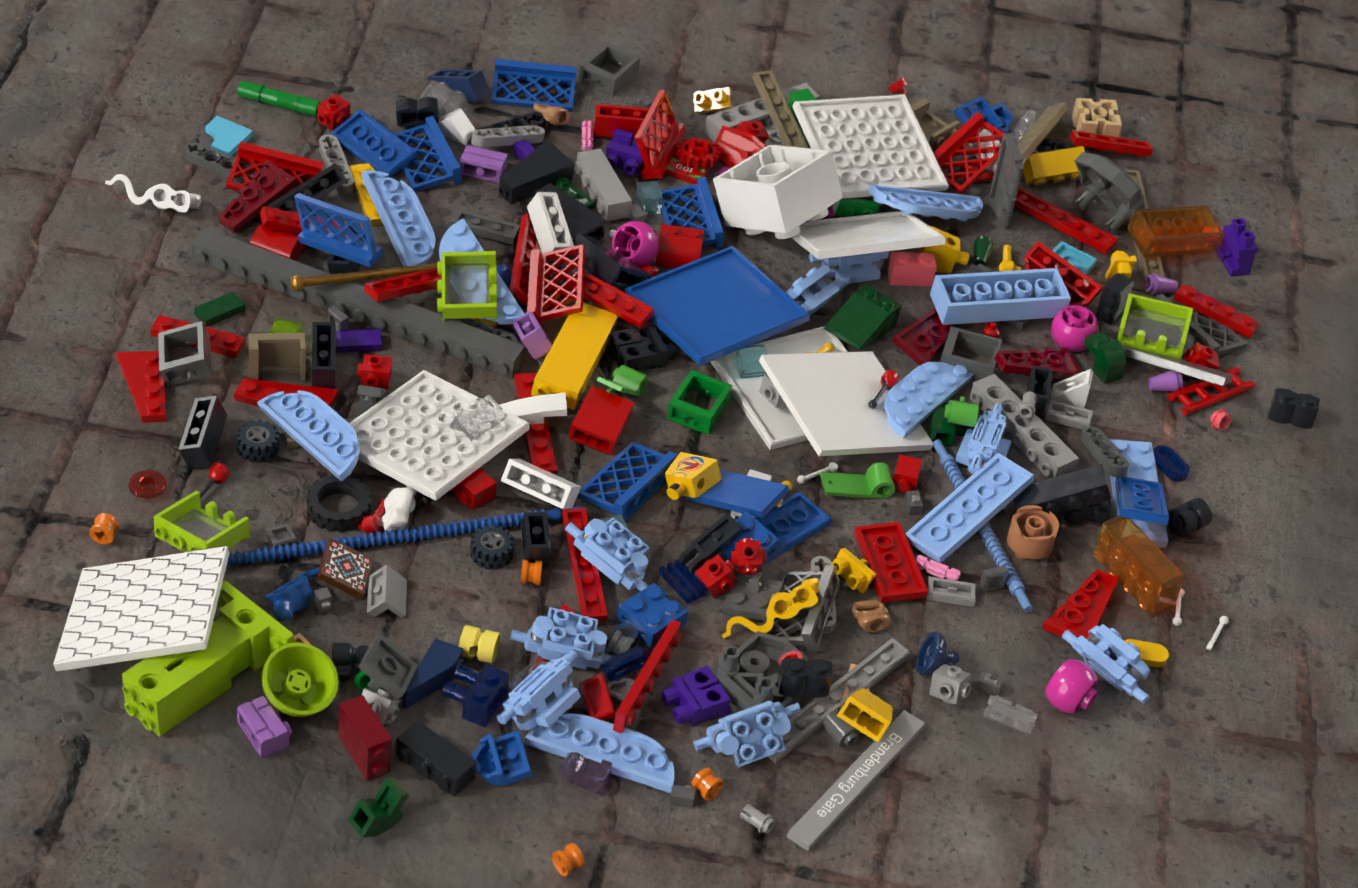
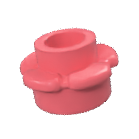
[1210,409,1231,431]

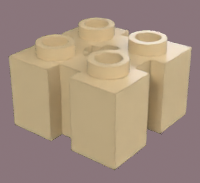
[1072,98,1122,137]

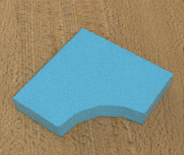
[205,116,253,157]
[1052,241,1098,275]

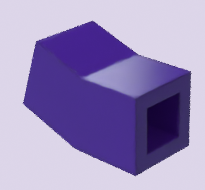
[514,140,535,160]

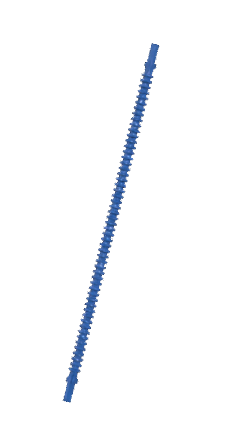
[227,506,582,567]

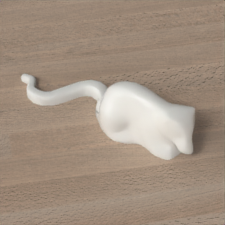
[105,174,201,213]
[381,485,417,532]

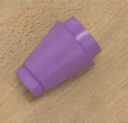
[1144,273,1178,294]
[1148,370,1183,391]

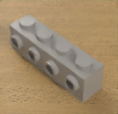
[574,149,632,222]

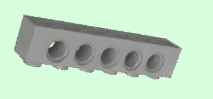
[704,83,820,143]
[970,374,1079,479]

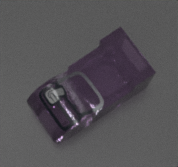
[559,752,612,796]

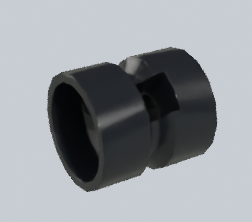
[1168,498,1212,537]

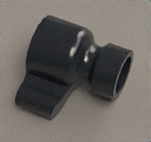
[332,642,369,680]

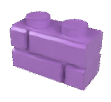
[460,145,508,183]
[513,311,552,359]
[237,696,292,758]

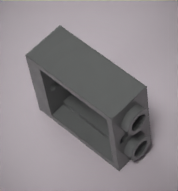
[579,42,640,97]
[158,321,212,387]
[941,327,1004,381]

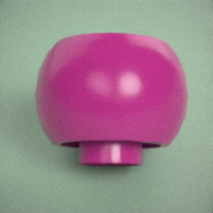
[612,221,659,268]
[1051,305,1099,353]
[1045,659,1098,714]

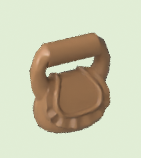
[533,103,571,126]
[851,599,891,633]

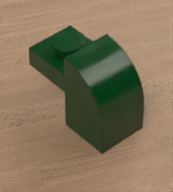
[1084,332,1126,384]
[929,406,977,447]
[347,777,409,838]

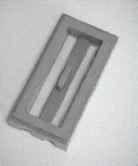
[1045,400,1094,430]
[926,577,976,607]

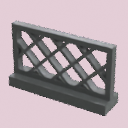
[1156,294,1247,356]
[762,565,840,652]

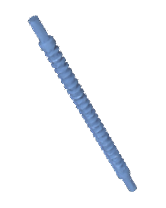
[933,439,1033,613]

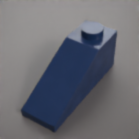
[428,69,490,103]
[402,638,465,709]

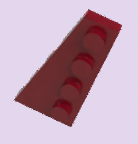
[218,160,297,233]
[892,308,957,365]
[995,347,1082,380]

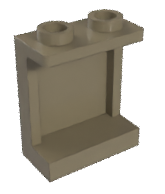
[911,98,960,152]
[248,333,310,381]

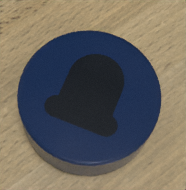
[613,623,638,646]

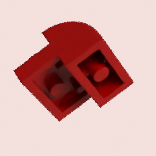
[250,224,308,261]
[655,224,704,269]

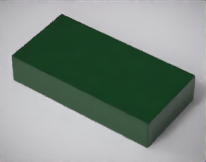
[194,292,245,327]

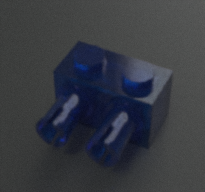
[442,663,510,728]

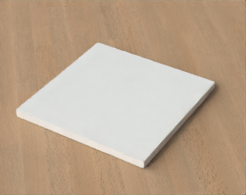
[791,211,945,259]
[711,326,848,450]
[759,351,934,456]

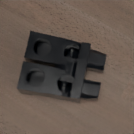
[608,324,677,370]

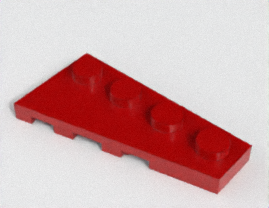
[116,351,166,423]
[234,378,339,408]
[1042,569,1119,642]

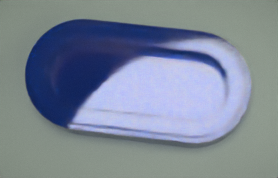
[1153,445,1190,482]
[602,646,648,680]

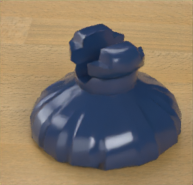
[916,631,959,676]

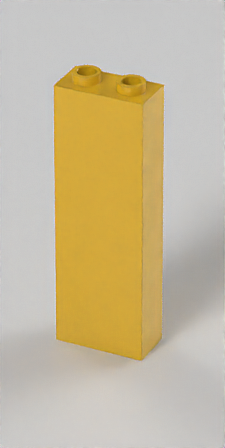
[531,301,618,410]

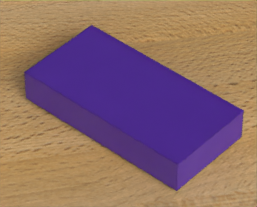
[335,329,382,352]

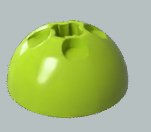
[262,643,338,717]

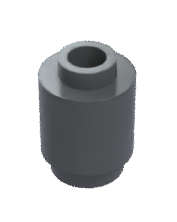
[823,710,860,748]

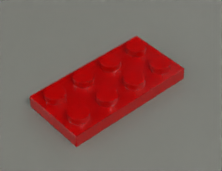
[854,522,928,603]

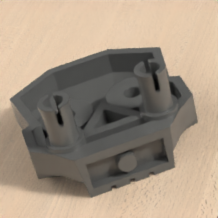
[1074,152,1145,233]
[716,631,812,713]

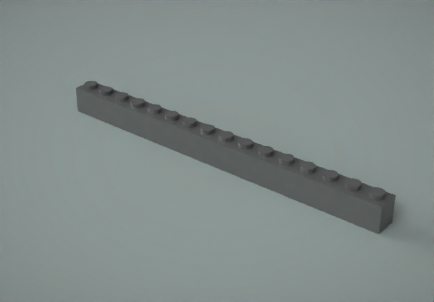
[192,228,525,378]

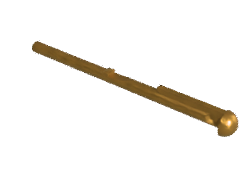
[290,263,437,292]

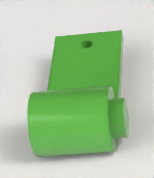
[597,365,649,396]
[944,397,979,427]
[820,462,895,499]

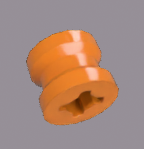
[89,513,119,544]
[521,560,542,585]
[691,767,725,801]
[552,843,585,876]

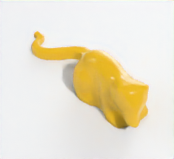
[722,578,819,639]

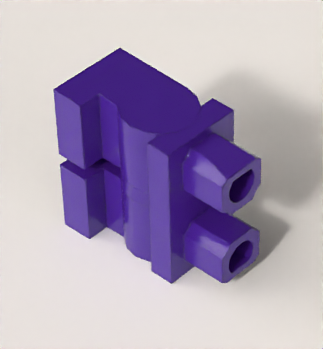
[606,128,644,176]
[1214,218,1259,277]
[661,665,731,727]

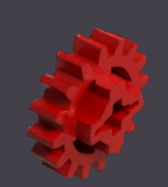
[675,137,721,169]

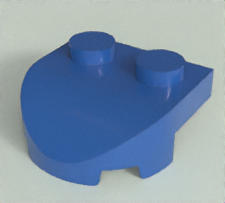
[472,730,533,786]

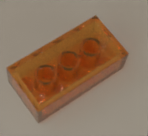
[1127,205,1225,257]
[1093,516,1185,618]

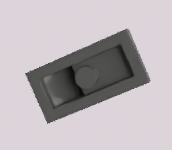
[357,385,387,414]

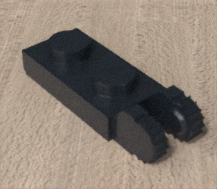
[678,513,744,574]

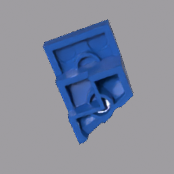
[953,96,1014,143]

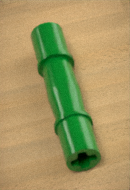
[237,80,321,117]

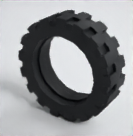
[307,475,371,532]

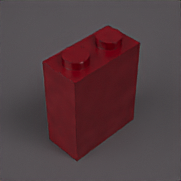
[339,695,392,781]

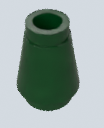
[973,236,994,266]

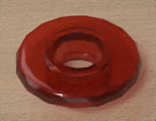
[128,470,167,499]

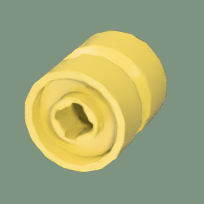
[459,625,501,664]

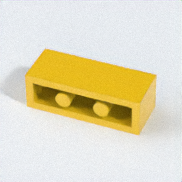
[1023,146,1085,186]

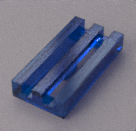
[659,559,708,604]

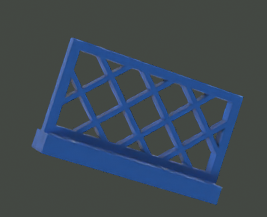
[491,59,577,112]
[394,116,463,192]
[656,177,724,249]
[294,193,383,267]
[577,442,678,524]

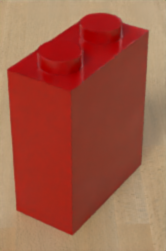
[568,386,634,455]

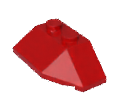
[1024,241,1103,306]

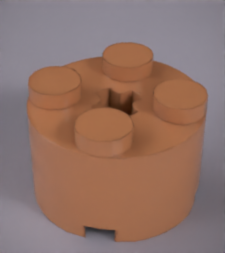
[1007,505,1059,560]

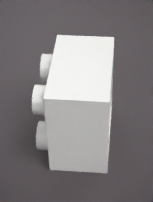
[713,145,843,239]

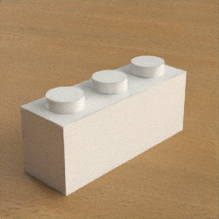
[527,192,574,261]
[501,459,581,509]

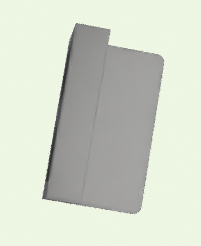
[367,565,407,618]

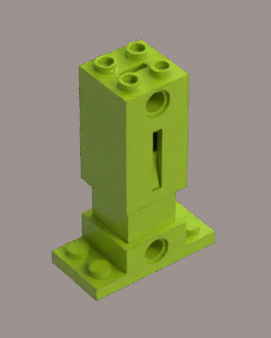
[122,580,294,737]

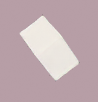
[438,108,475,146]
[1050,369,1093,408]

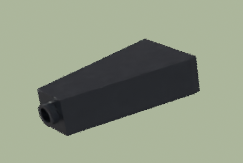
[498,141,574,205]
[535,183,606,242]
[573,233,652,289]

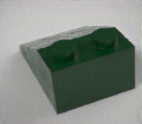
[824,285,902,351]

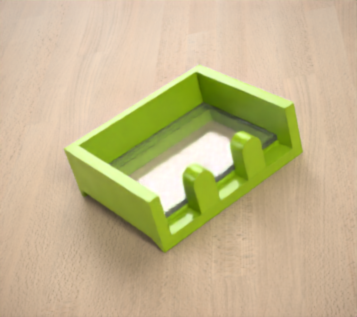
[437,251,497,321]
[1117,293,1194,359]
[154,490,250,553]

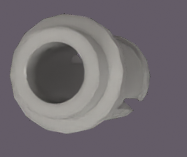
[1017,392,1038,418]
[740,804,775,834]

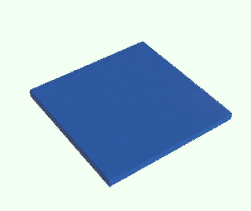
[624,246,810,366]

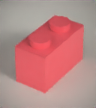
[888,252,936,287]

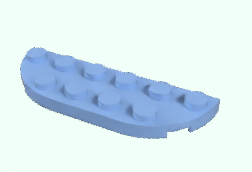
[361,171,435,267]
[867,184,983,222]
[439,219,524,325]
[883,362,974,438]
[257,390,360,481]
[524,714,674,793]

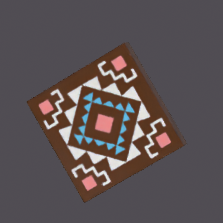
[317,538,373,599]

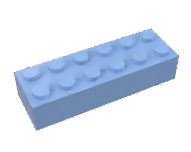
[930,268,1071,325]

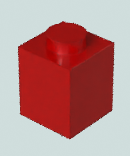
[893,454,922,493]

